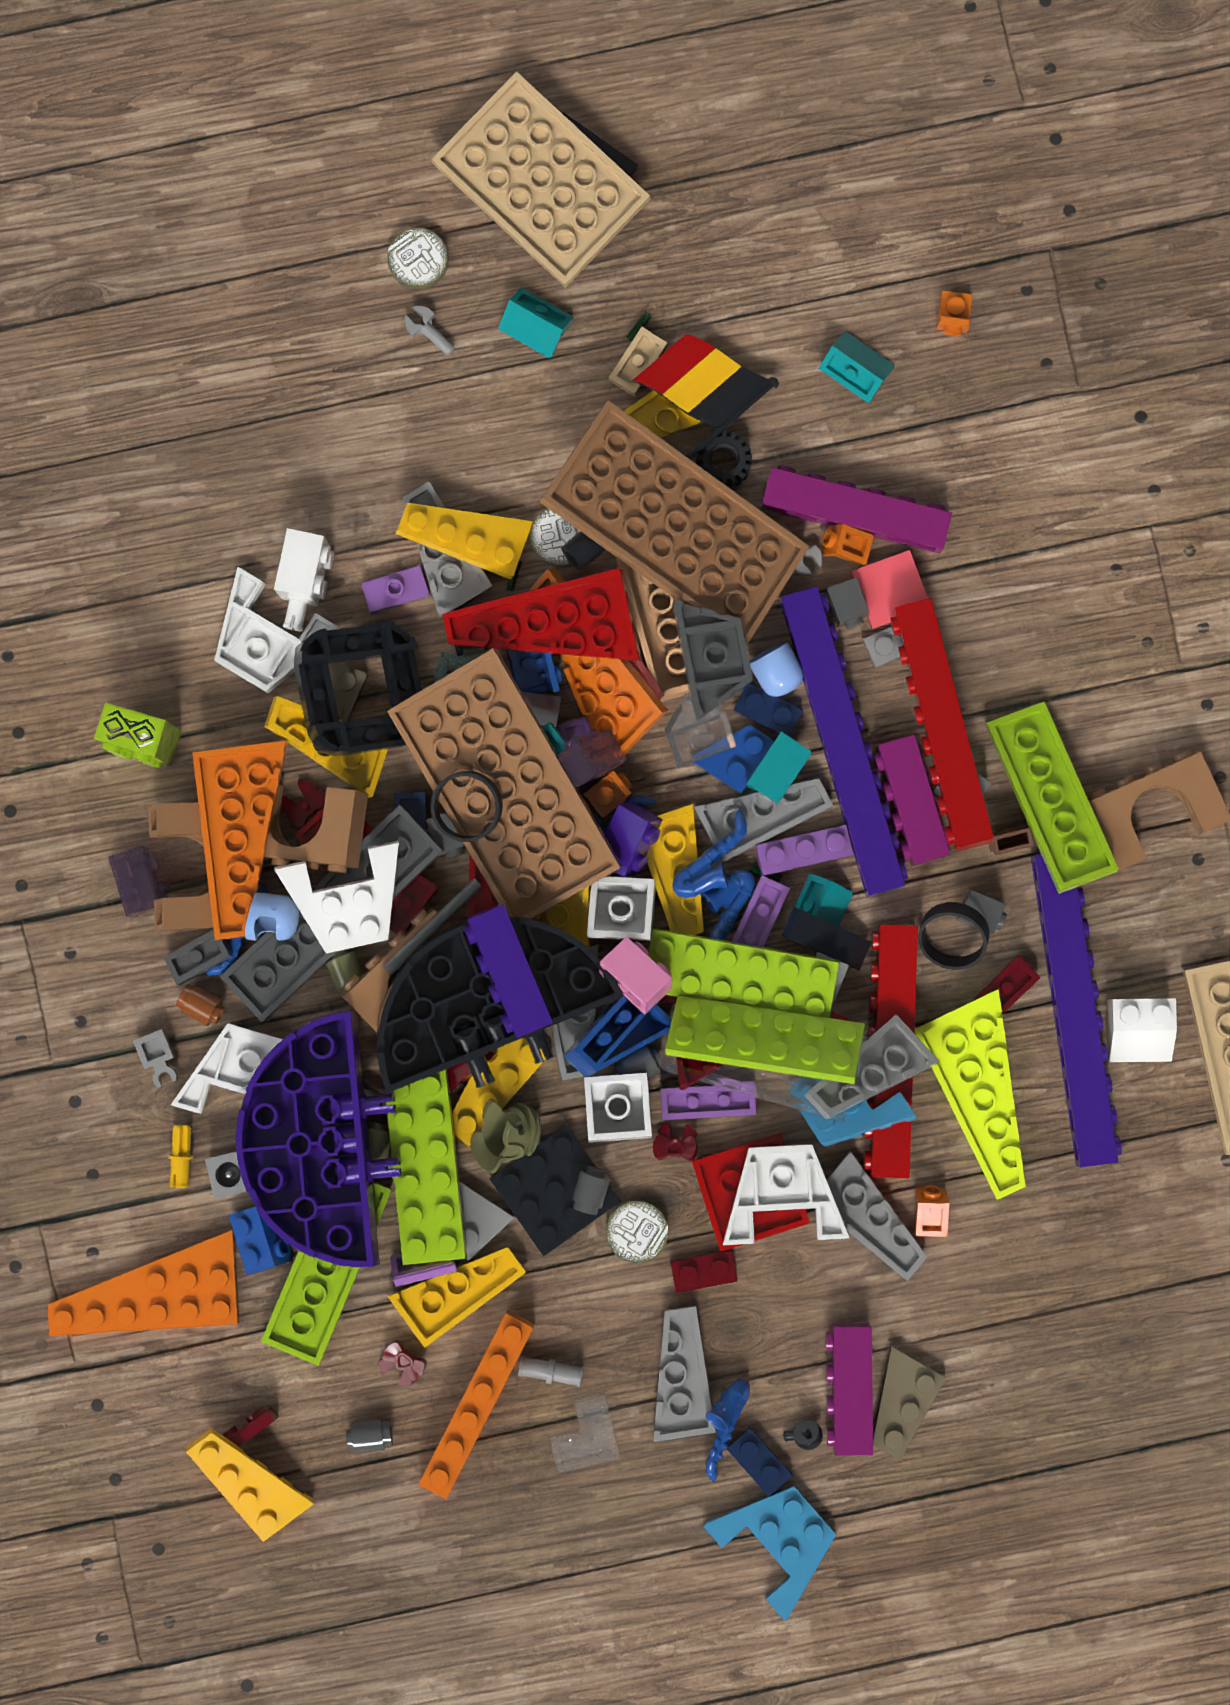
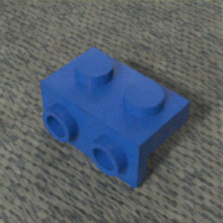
[506,650,562,693]
[229,1206,293,1275]

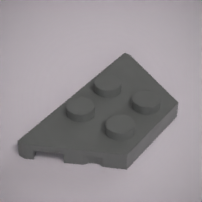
[672,600,753,721]

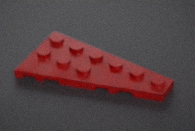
[442,568,642,661]

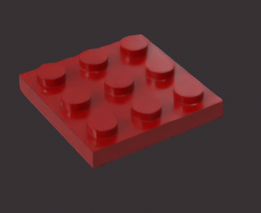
[692,1133,810,1252]

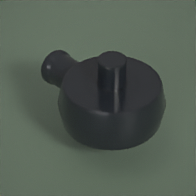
[783,1420,823,1450]

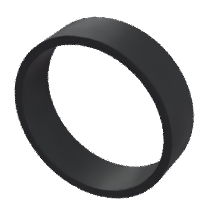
[431,771,503,842]
[918,902,990,970]

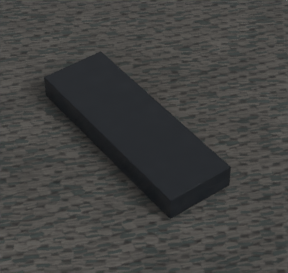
[781,907,871,971]

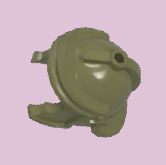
[470,1099,541,1174]

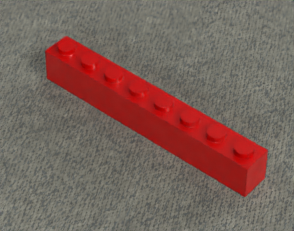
[890,598,994,852]
[864,925,918,1179]

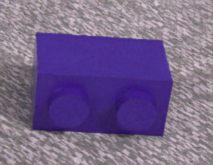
[605,802,663,877]

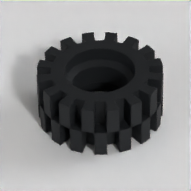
[696,430,752,489]

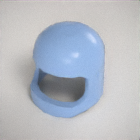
[749,642,804,697]
[245,892,299,941]

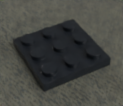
[490,1124,621,1257]

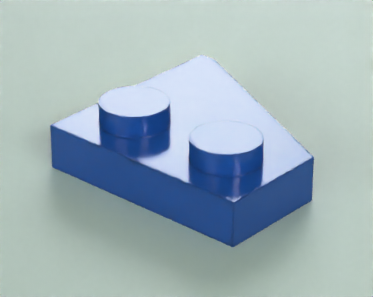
[691,725,775,794]

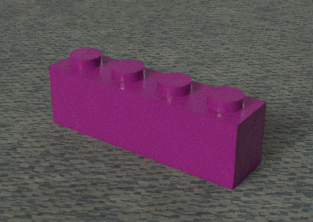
[873,734,950,867]
[826,1324,873,1456]

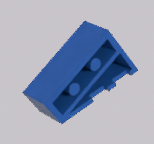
[563,994,672,1077]

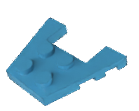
[789,1017,918,1146]
[703,1484,836,1621]

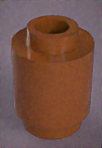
[176,984,225,1026]

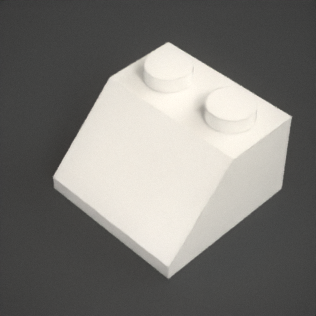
[587,876,656,941]
[1106,998,1177,1062]
[584,1073,652,1143]

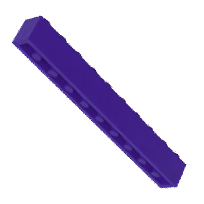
[780,587,908,897]
[1031,854,1122,1167]

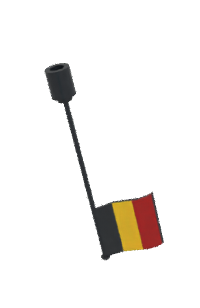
[561,334,779,571]

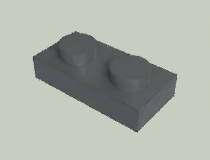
[163,929,234,985]

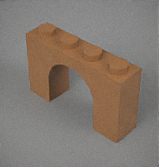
[1087,750,1230,871]
[264,784,368,873]
[148,802,213,932]
[341,908,450,1032]

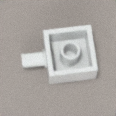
[274,528,334,631]

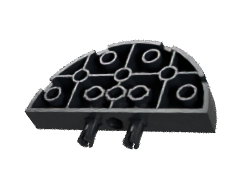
[376,916,623,1093]

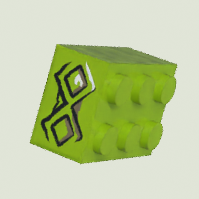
[94,702,181,769]

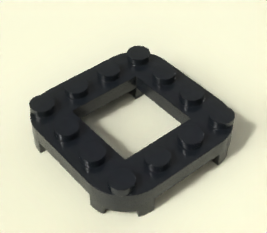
[294,621,422,756]

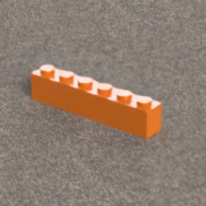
[418,1310,535,1499]

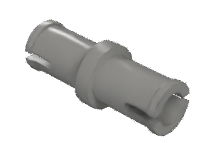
[518,1356,584,1387]

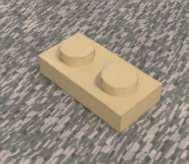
[609,327,668,397]

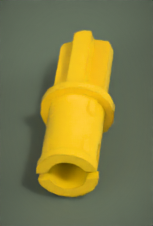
[168,1125,193,1188]

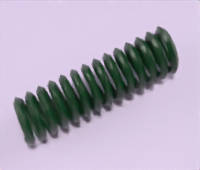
[626,311,651,341]
[505,560,522,591]
[750,865,783,883]

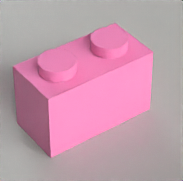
[599,936,672,1015]

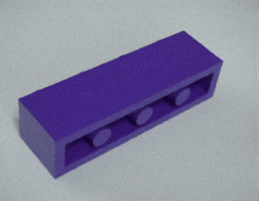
[463,903,553,1038]

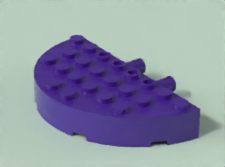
[236,1011,402,1267]

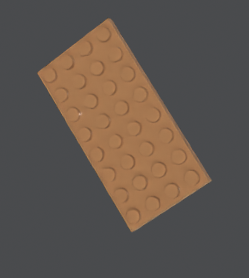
[539,400,810,645]
[387,647,622,919]

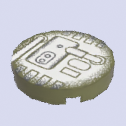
[387,227,448,290]
[530,508,580,567]
[606,1200,668,1263]

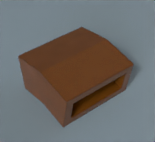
[988,823,1034,855]

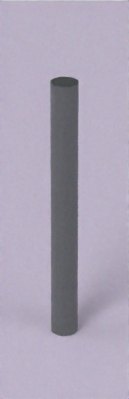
[383,878,482,975]

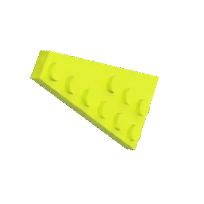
[915,989,1026,1200]

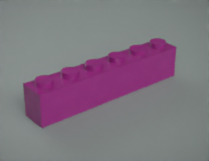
[761,465,952,554]

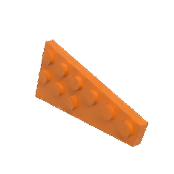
[530,567,668,771]
[192,740,288,940]
[48,1230,239,1336]

